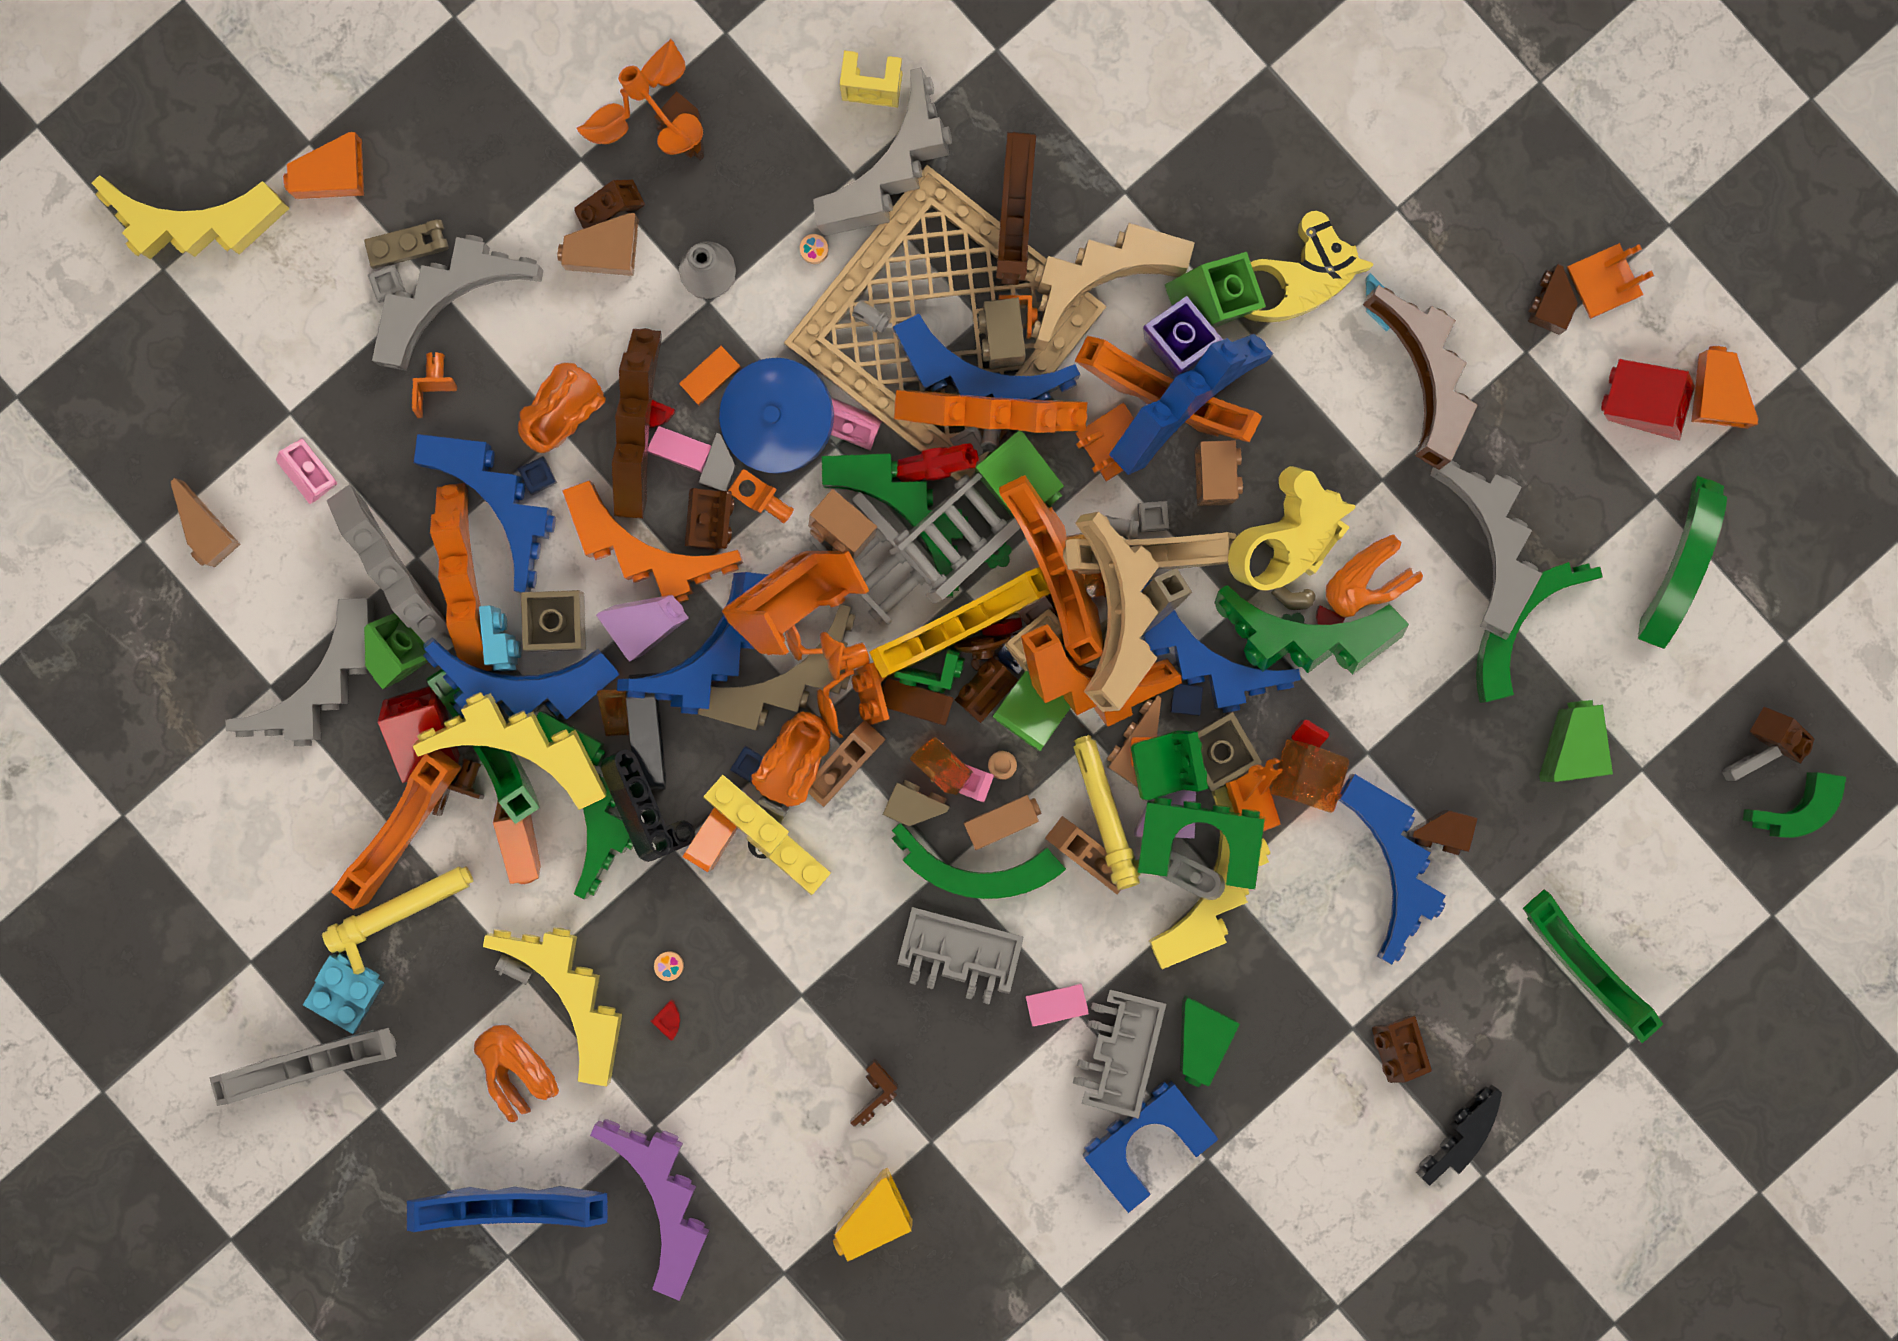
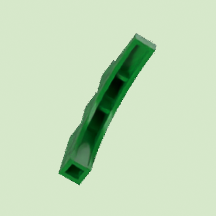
[822,454,968,598]
[1214,585,1409,675]
[537,711,634,899]

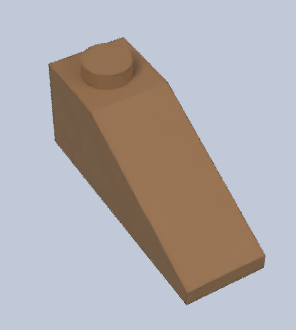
[170,478,241,567]
[808,720,886,807]
[1045,816,1121,895]

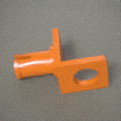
[412,352,457,418]
[728,469,794,524]

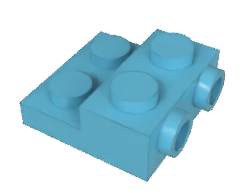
[479,605,522,672]
[303,953,384,1034]

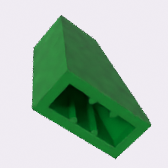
[1180,995,1240,1088]

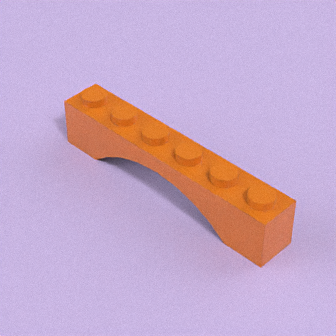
[331,749,461,910]

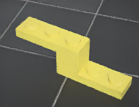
[703,775,831,895]

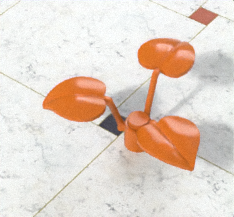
[577,39,703,155]
[785,625,870,738]

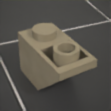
[882,780,950,826]

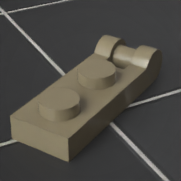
[364,220,449,269]

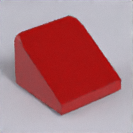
[1291,719,1330,752]

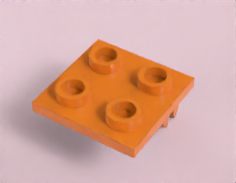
[1566,243,1654,319]
[1075,402,1134,482]
[852,662,889,725]
[1225,758,1283,831]

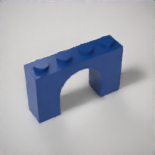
[1082,1081,1218,1213]

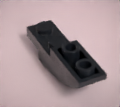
[1416,1085,1502,1186]

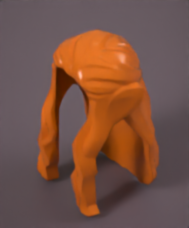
[518,363,606,453]
[1326,535,1423,618]
[751,712,831,807]
[474,1025,559,1122]

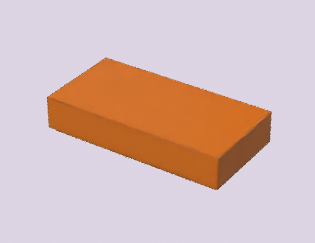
[679,346,741,406]

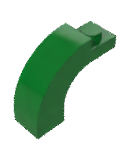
[1743,772,1846,838]

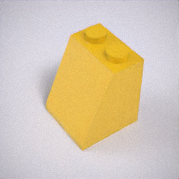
[833,1167,912,1262]

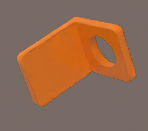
[998,295,1038,339]

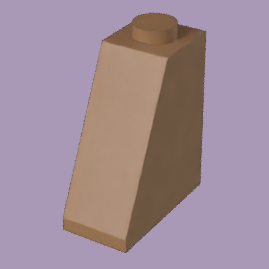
[557,213,639,276]
[964,795,1042,850]

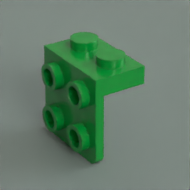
[894,647,965,693]
[1131,730,1208,800]

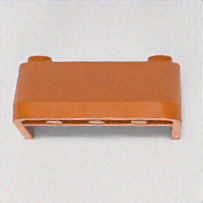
[722,551,869,655]

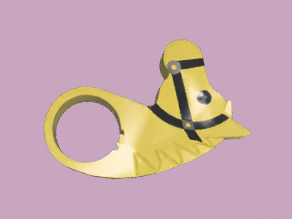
[1243,211,1373,323]

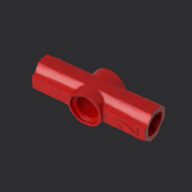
[896,443,979,482]

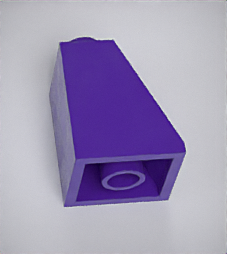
[1143,296,1223,377]

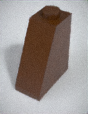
[881,678,954,726]

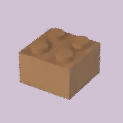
[1195,440,1243,506]
[808,489,877,561]

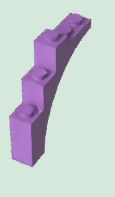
[590,1119,709,1301]

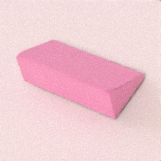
[831,398,882,451]
[648,426,711,473]
[276,438,337,504]
[1025,984,1089,1027]

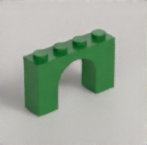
[1138,797,1265,890]

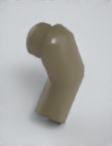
[1271,586,1316,610]

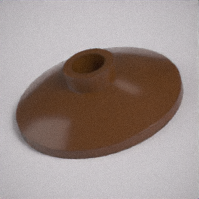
[954,634,1011,659]

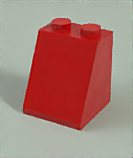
[1601,359,1695,441]
[378,686,460,783]

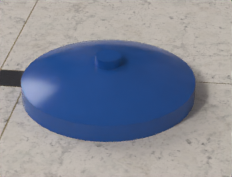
[719,358,834,474]

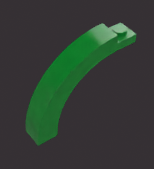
[1637,475,1727,649]
[1476,562,1603,703]
[427,669,540,824]
[892,823,1066,899]
[1523,889,1663,1043]

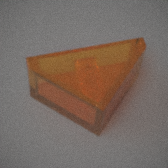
[597,689,630,736]

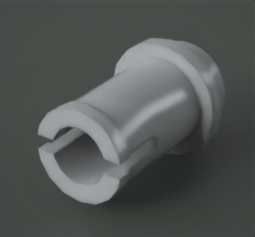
[852,300,891,333]
[981,429,1003,452]
[1105,515,1139,540]
[495,954,534,985]

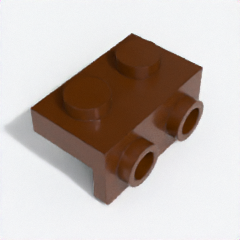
[685,488,734,550]
[954,657,1018,723]

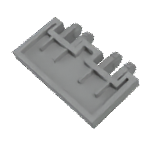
[897,907,1024,1004]
[1073,990,1167,1119]

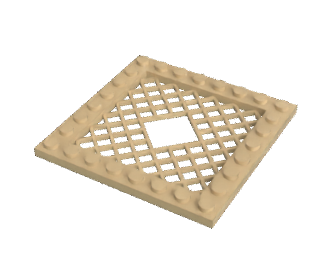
[784,165,1107,481]

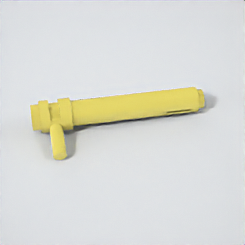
[1073,735,1141,890]
[322,866,474,974]

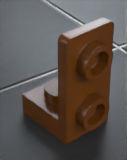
[574,179,645,229]
[850,1059,898,1127]

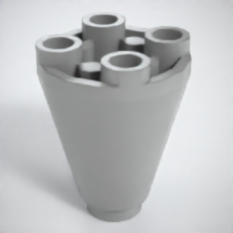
[679,241,736,299]

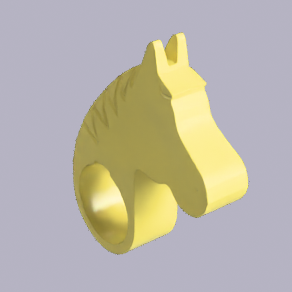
[1228,466,1356,590]

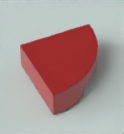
[649,400,676,428]
[1316,605,1345,625]
[982,617,1023,636]
[650,999,680,1041]

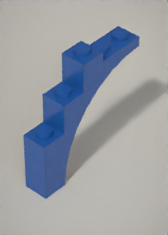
[893,314,1080,400]
[1109,334,1273,475]
[414,434,556,593]
[617,572,769,714]
[1141,580,1301,713]
[423,637,619,719]
[1336,774,1446,965]
[407,1186,607,1232]

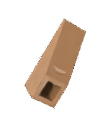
[1107,696,1161,787]

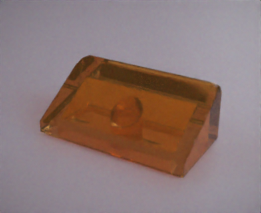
[910,737,973,795]

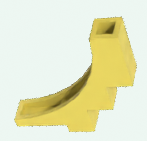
[92,175,290,259]
[413,692,607,810]
[1149,786,1270,969]
[483,927,622,1087]

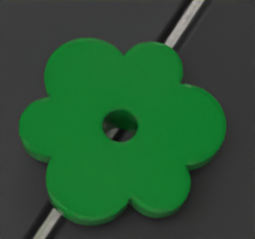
[984,542,1012,569]

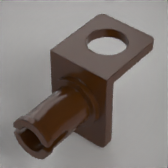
[432,759,485,816]

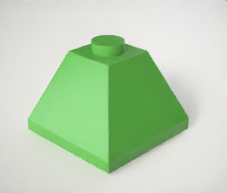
[364,613,428,689]

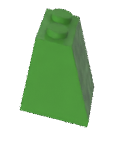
[1165,252,1266,328]
[975,431,1064,518]
[992,671,1071,751]
[1539,700,1613,782]

